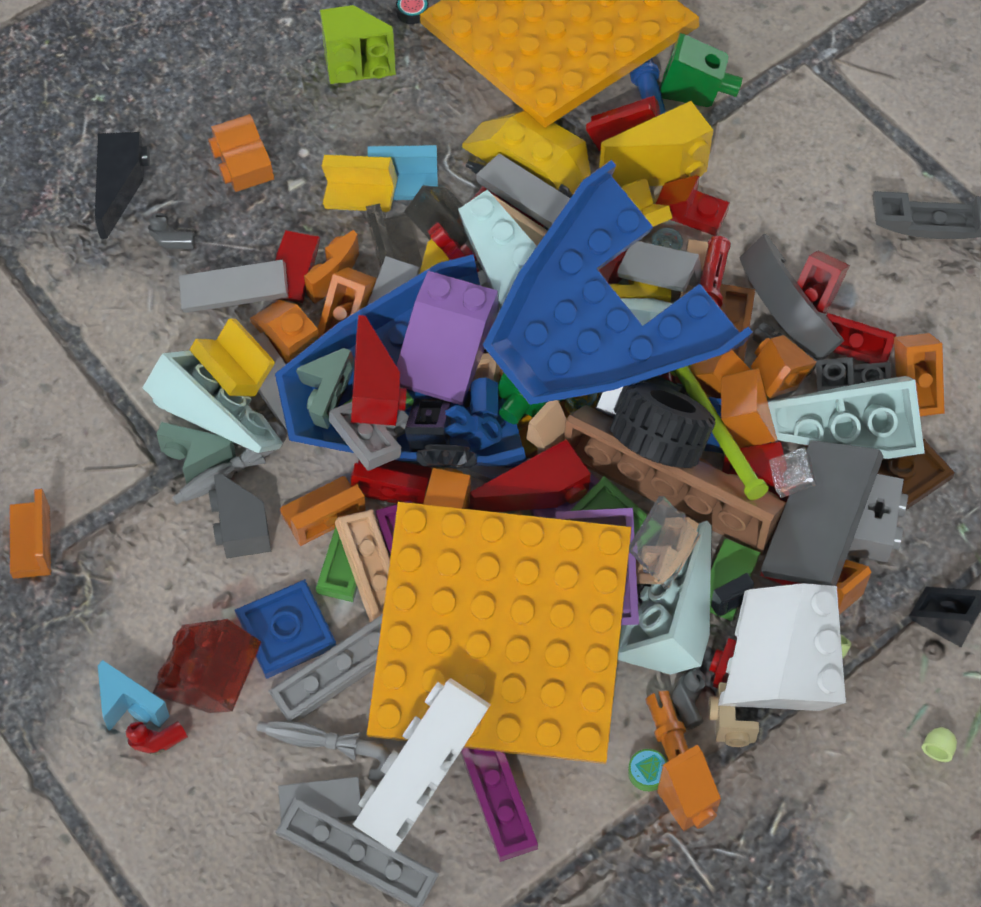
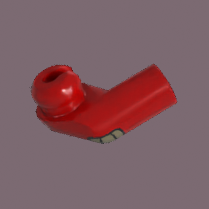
[125,721,188,755]

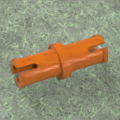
[645,691,689,761]

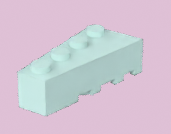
[458,189,537,309]

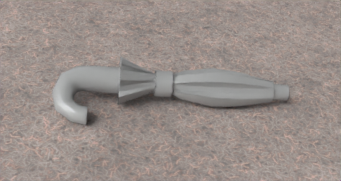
[172,422,287,505]
[257,721,392,780]

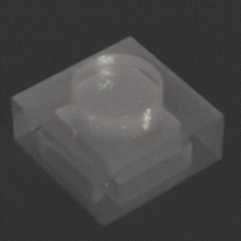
[769,447,816,498]

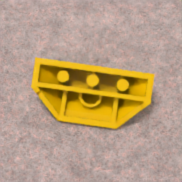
[462,110,591,194]

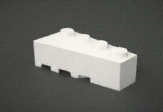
[353,678,491,853]

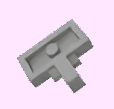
[329,402,409,471]

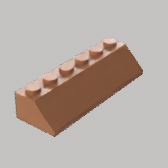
[565,405,786,555]

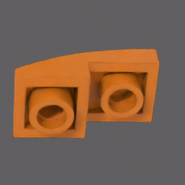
[304,230,359,304]

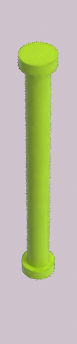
[670,365,768,500]

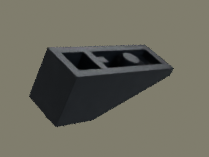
[95,132,150,239]

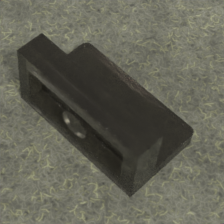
[404,185,468,246]
[366,203,422,273]

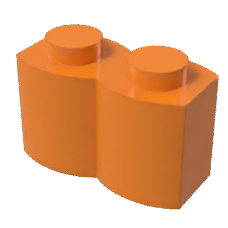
[208,114,274,192]

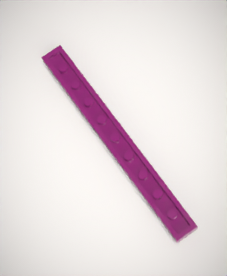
[375,500,538,862]

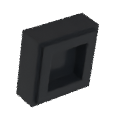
[711,573,754,616]

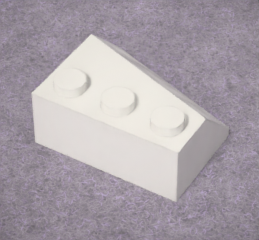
[718,583,846,711]

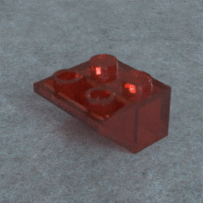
[153,619,261,713]

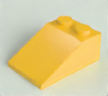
[599,101,713,187]

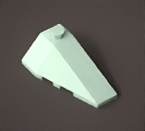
[142,350,283,453]
[767,376,925,459]
[617,521,712,675]

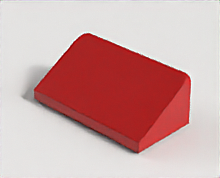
[826,313,897,364]

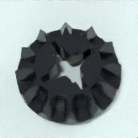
[416,445,478,468]

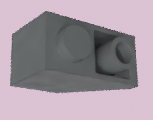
[209,474,272,559]

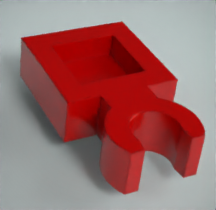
[427,222,480,273]

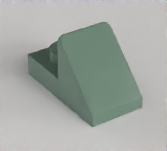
[296,348,355,429]
[156,422,236,484]

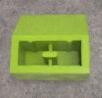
[320,5,396,84]

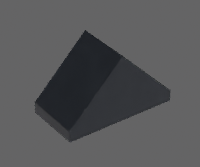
[405,398,451,452]
[909,586,981,647]

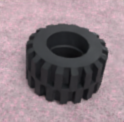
[610,383,716,468]

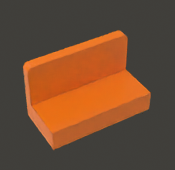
[280,476,366,546]
[10,488,51,579]

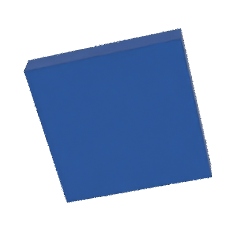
[235,579,337,679]

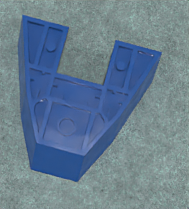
[483,160,753,405]
[275,254,526,468]

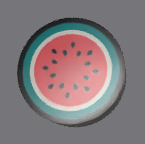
[396,0,429,24]

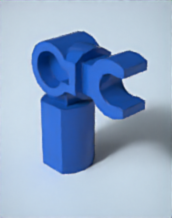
[445,377,502,451]

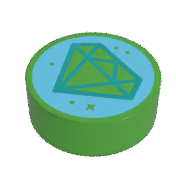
[628,749,667,792]

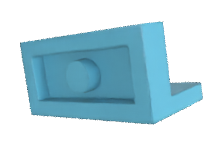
[368,145,438,200]

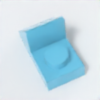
[98,660,170,731]

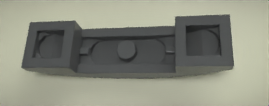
[872,191,981,239]
[739,234,844,360]

